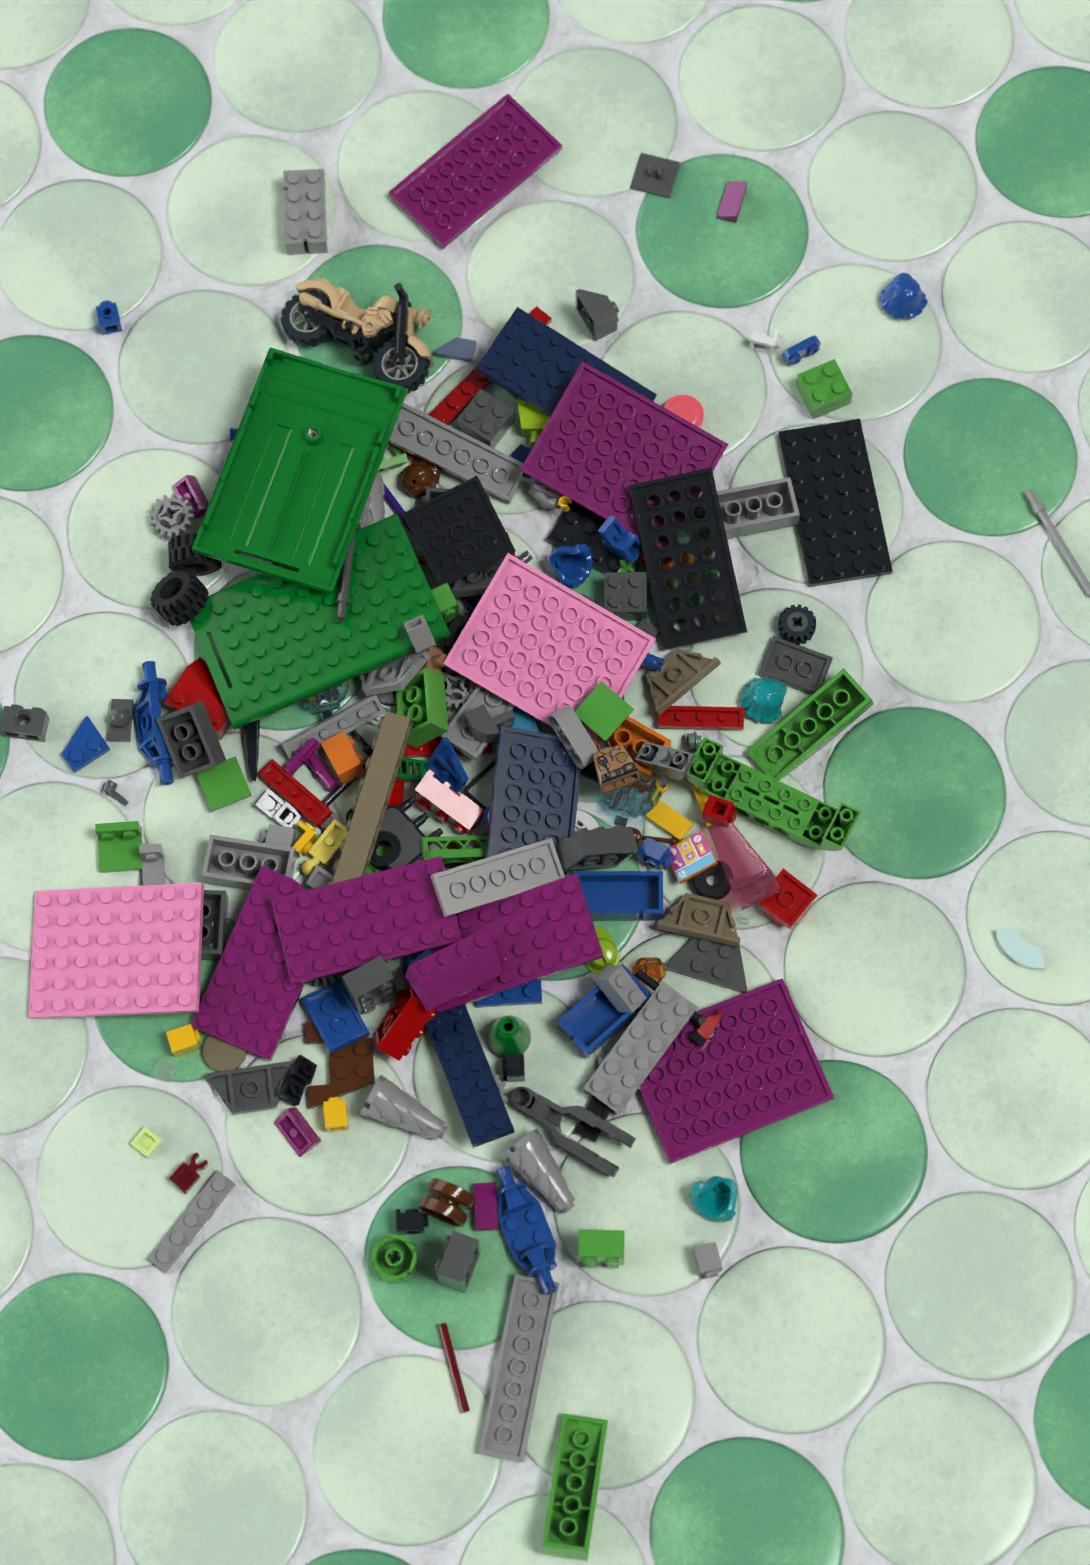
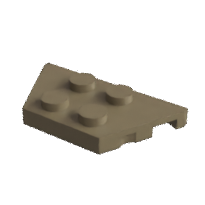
[646,648,721,715]
[657,893,740,947]

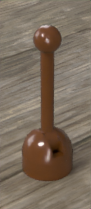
[632,828,678,845]

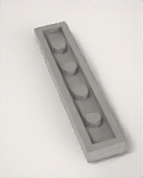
[281,694,385,759]
[148,1170,236,1274]

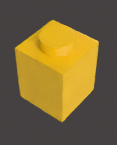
[166,1024,202,1057]
[323,1097,349,1132]

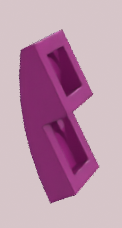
[474,1182,499,1231]

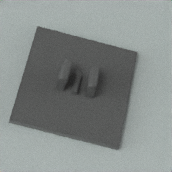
[631,153,680,198]

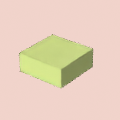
[130,1126,163,1158]

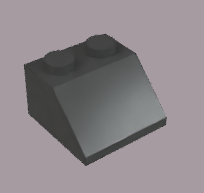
[576,289,619,341]

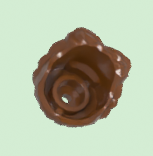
[401,458,441,497]

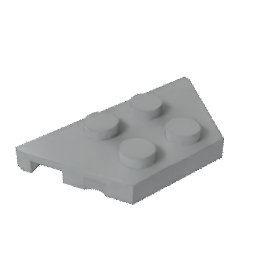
[359,650,431,696]

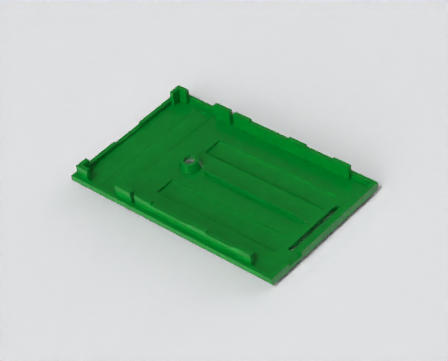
[192,348,408,594]
[190,513,451,730]

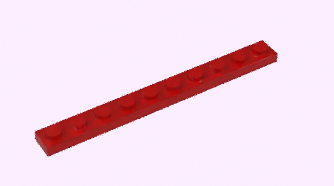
[399,306,552,462]

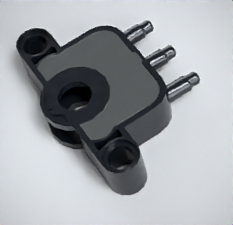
[346,797,443,870]

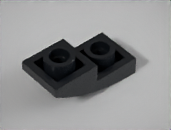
[278,1055,317,1106]

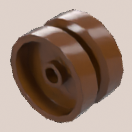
[419,1178,476,1228]

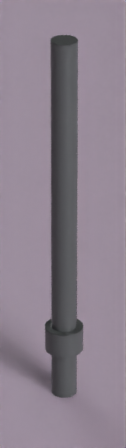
[336,532,356,621]

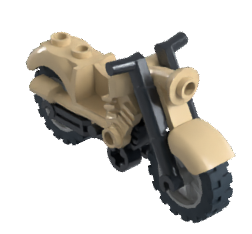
[281,278,434,394]

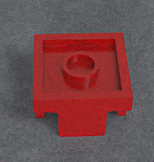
[756,868,817,929]

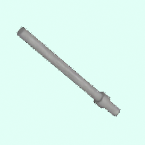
[1024,489,1090,597]

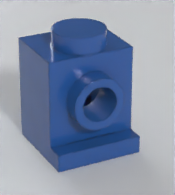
[96,300,122,335]
[636,837,674,870]

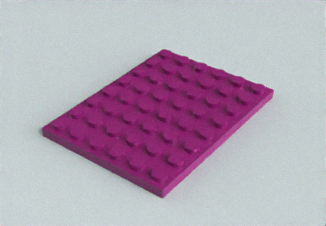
[520,361,728,549]
[639,978,834,1165]

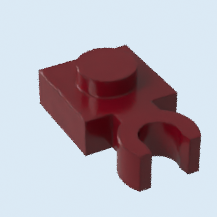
[169,1153,208,1194]

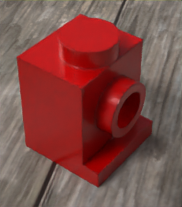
[702,795,737,828]

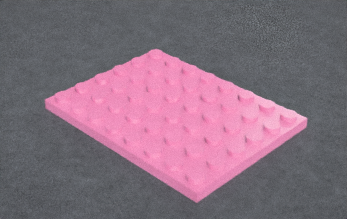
[443,553,656,743]
[28,883,204,1019]

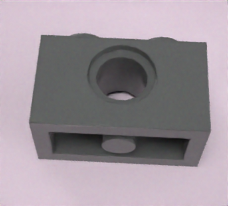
[0,704,49,742]

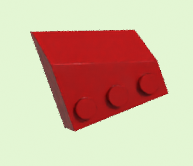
[164,657,231,740]
[375,978,436,1061]

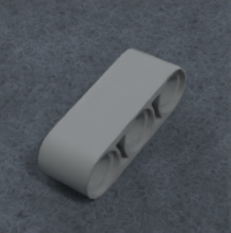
[549,705,599,769]

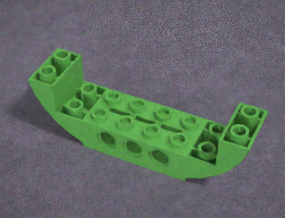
[686,737,861,851]

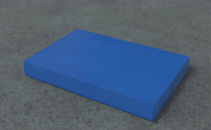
[301,980,370,1054]

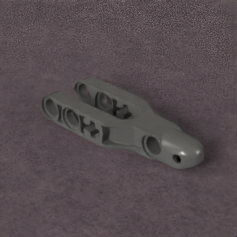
[511,1086,636,1178]

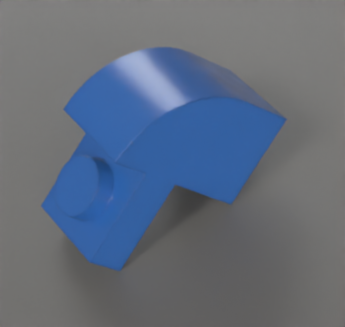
[598,515,643,563]

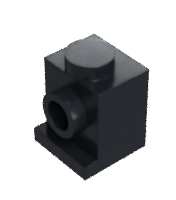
[502,1054,525,1082]
[396,1209,429,1235]

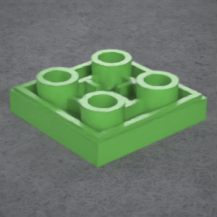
[575,681,634,740]
[196,756,252,812]

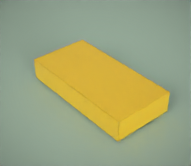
[646,799,693,842]

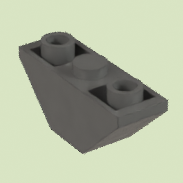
[635,741,695,781]

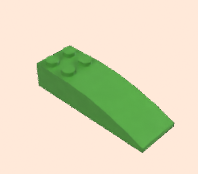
[747,668,874,781]
[542,1413,608,1561]

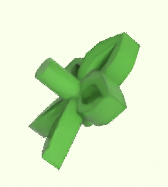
[618,560,636,572]

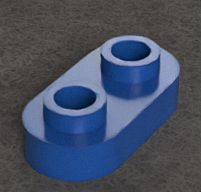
[782,336,821,365]

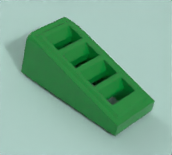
[396,757,426,782]

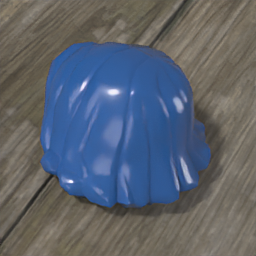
[879,273,928,320]
[549,543,594,589]

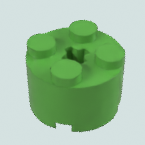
[372,1234,418,1284]

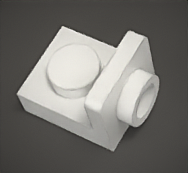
[750,328,782,355]

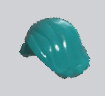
[740,677,787,724]
[689,1176,738,1223]

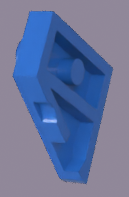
[62,716,110,773]
[425,737,469,794]

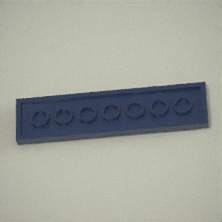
[425,1005,515,1148]

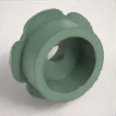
[687,731,702,752]

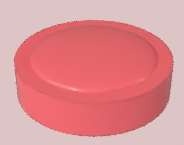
[664,395,704,428]

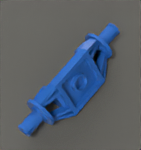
[133,661,174,785]
[496,1166,557,1295]

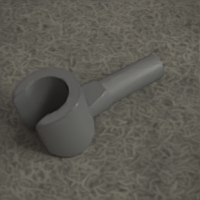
[104,780,129,806]

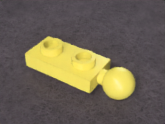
[302,819,348,876]

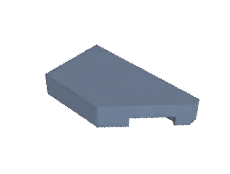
[435,337,477,362]

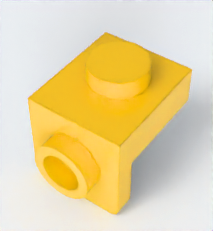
[292,821,317,858]

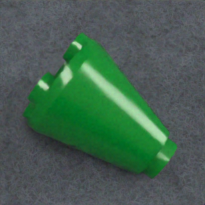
[487,1015,531,1059]

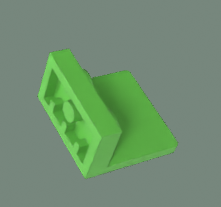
[95,821,142,872]

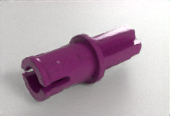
[283,738,320,775]
[307,753,339,792]

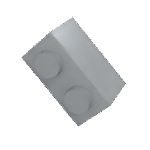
[594,965,647,1013]

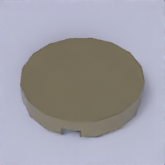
[203,1035,247,1072]

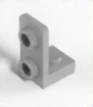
[139,844,165,885]

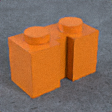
[321,731,366,785]

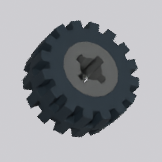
[778,604,816,645]

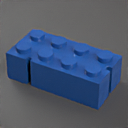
[576,871,663,920]
[557,963,652,1059]

